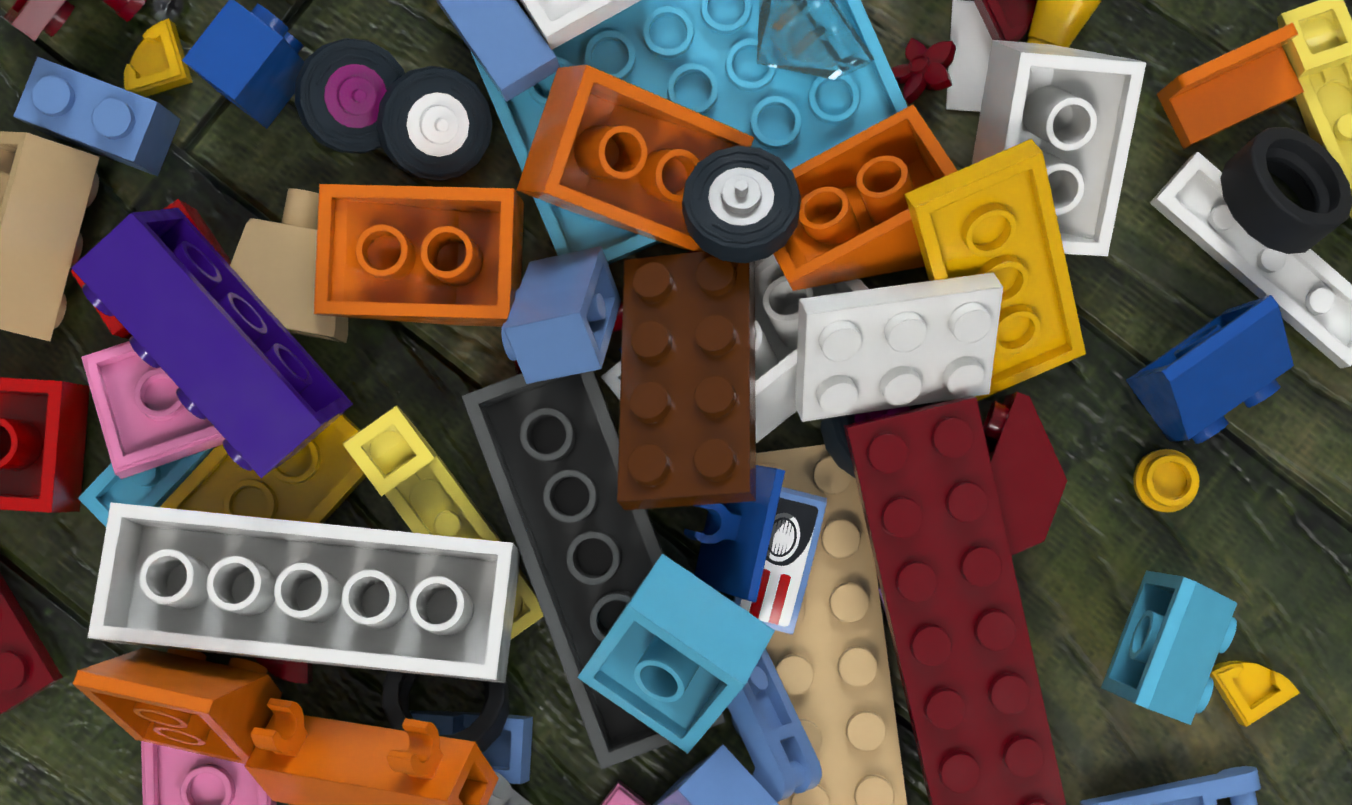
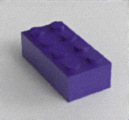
[72,208,353,478]

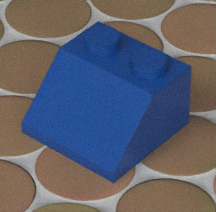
[1126,295,1294,444]

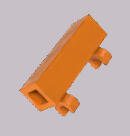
[244,698,499,805]

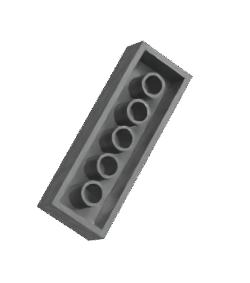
[462,371,726,770]

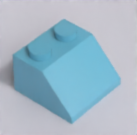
[577,554,775,754]
[1101,570,1237,725]

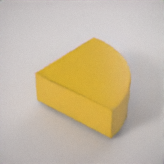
[124,18,193,97]
[1209,660,1300,727]

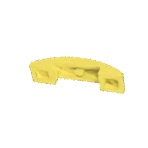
[1277,0,1352,218]
[343,405,544,640]

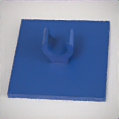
[684,465,785,602]

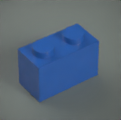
[182,0,304,129]

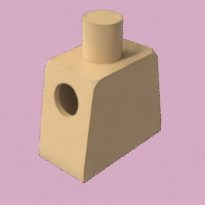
[230,188,348,343]

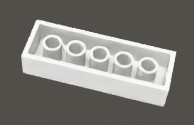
[88,502,521,683]

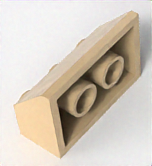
[0,131,99,341]

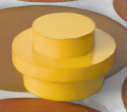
[1133,449,1199,513]

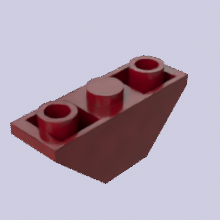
[983,392,1068,556]

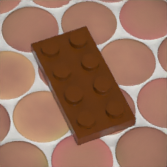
[617,251,756,510]

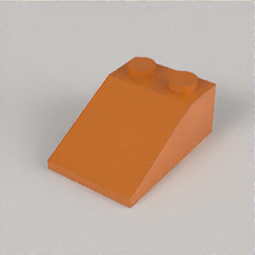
[516,64,754,252]
[773,104,958,291]
[314,184,524,327]
[73,648,282,764]

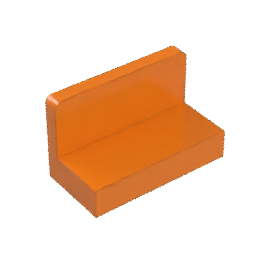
[1157,23,1304,149]

